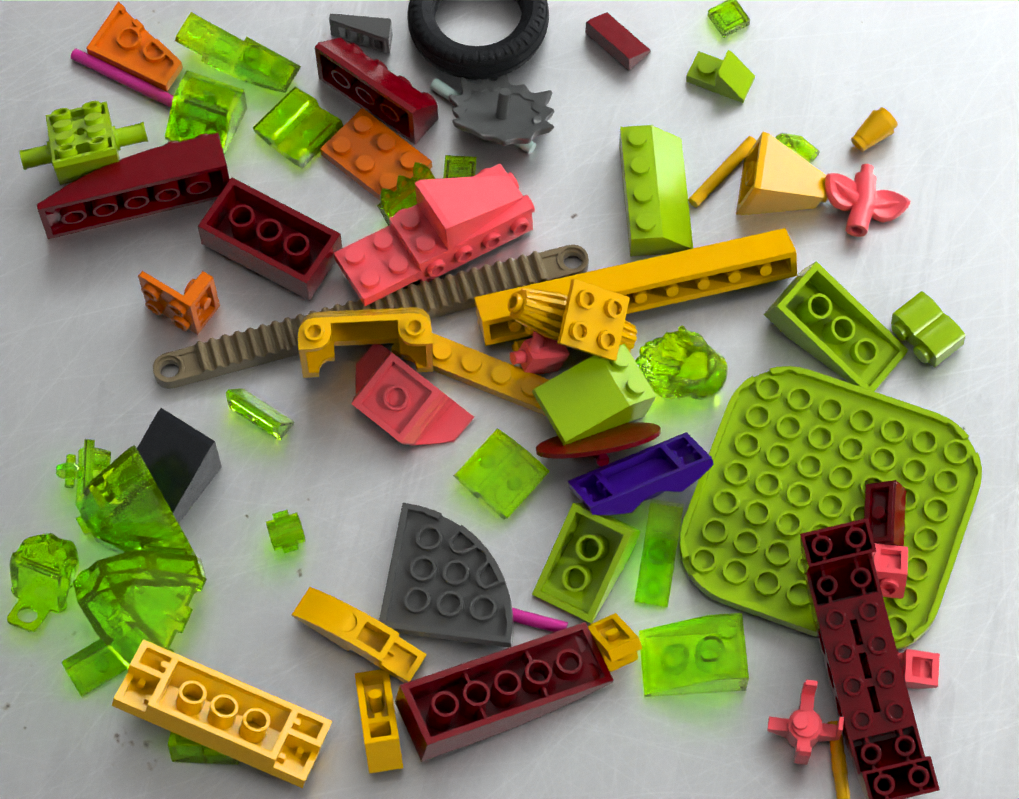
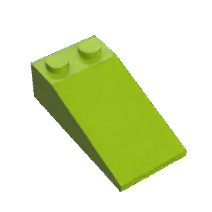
[763,261,909,391]

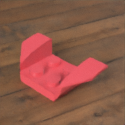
[351,344,474,446]

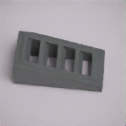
[329,14,393,54]

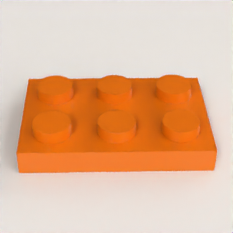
[320,108,432,209]

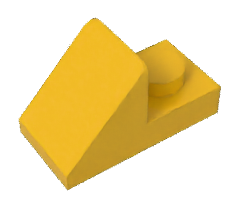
[588,613,643,672]

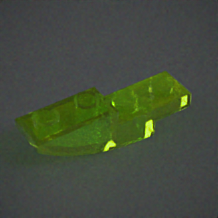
[175,12,301,93]

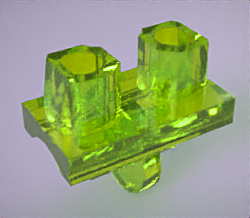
[56,439,111,507]

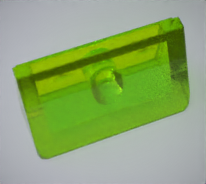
[226,388,294,440]
[62,628,136,697]

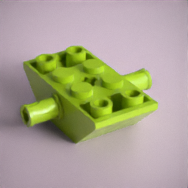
[19,101,148,185]

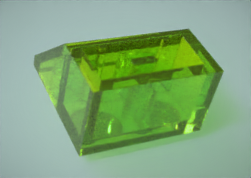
[165,70,247,155]

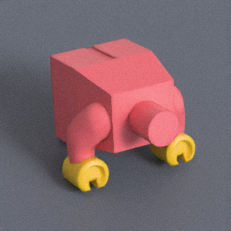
[510,326,570,374]

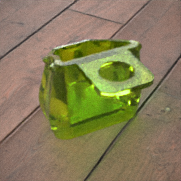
[7,533,80,632]

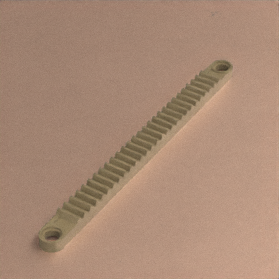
[153,245,589,389]

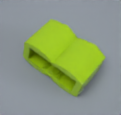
[891,291,966,368]

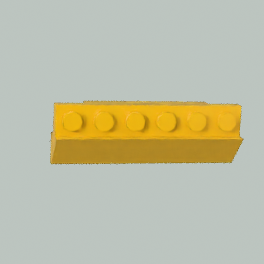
[112,639,332,788]

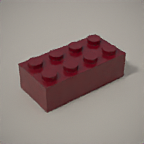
[197,177,342,301]

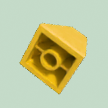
[736,132,828,215]

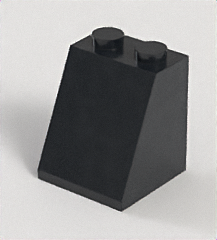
[118,408,222,528]

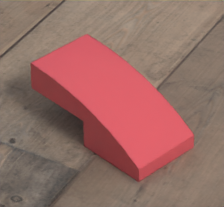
[898,649,940,689]

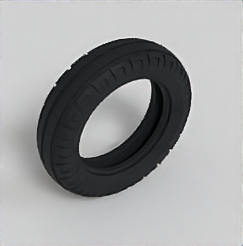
[407,0,549,80]

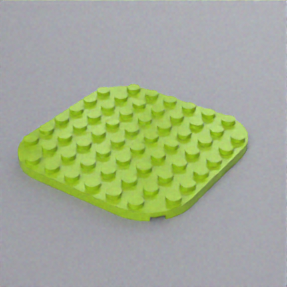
[679,366,982,651]

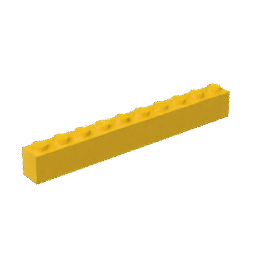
[474,228,797,346]

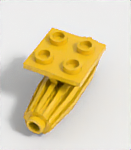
[508,279,637,361]

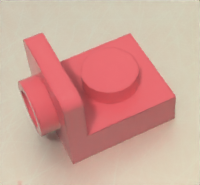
[873,543,908,599]

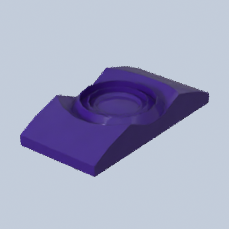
[567,432,714,515]

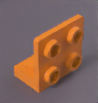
[138,271,220,335]

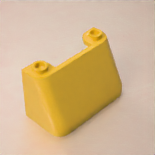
[298,307,433,378]

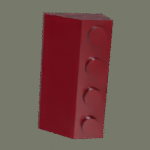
[315,38,438,144]

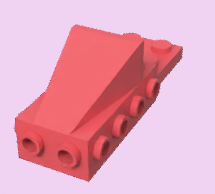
[334,163,535,306]

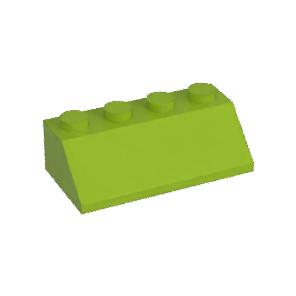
[619,125,693,257]

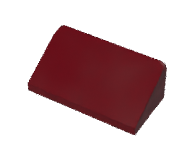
[585,12,651,71]
[864,480,906,546]

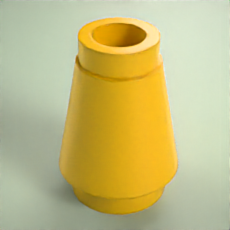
[851,107,898,152]

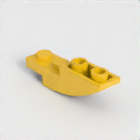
[291,587,427,683]

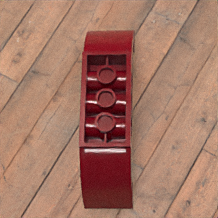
[800,518,940,799]

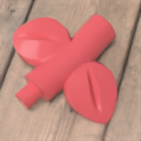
[825,164,910,237]

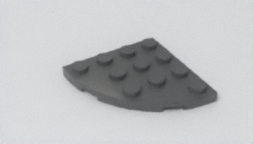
[379,503,514,648]

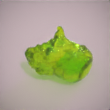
[635,325,728,400]

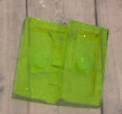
[253,87,344,169]
[453,428,550,520]

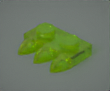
[377,162,435,226]

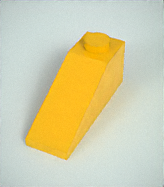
[355,669,403,774]

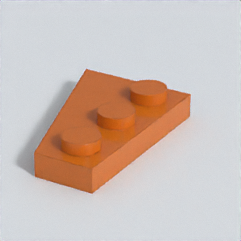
[86,1,183,92]

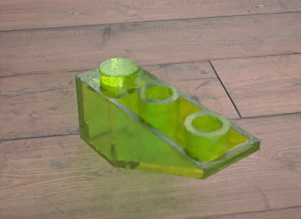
[634,499,684,607]

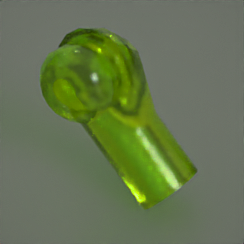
[775,133,820,163]

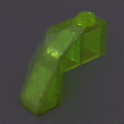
[76,445,197,561]
[73,550,207,668]

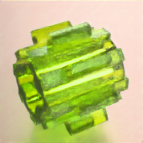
[266,510,306,554]

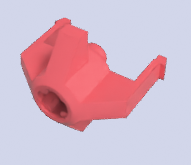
[767,679,844,765]

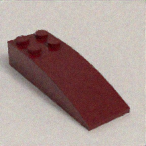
[36,133,230,239]
[395,622,614,762]

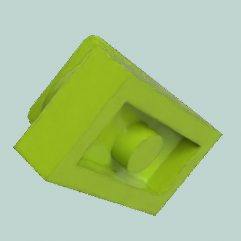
[686,50,755,103]

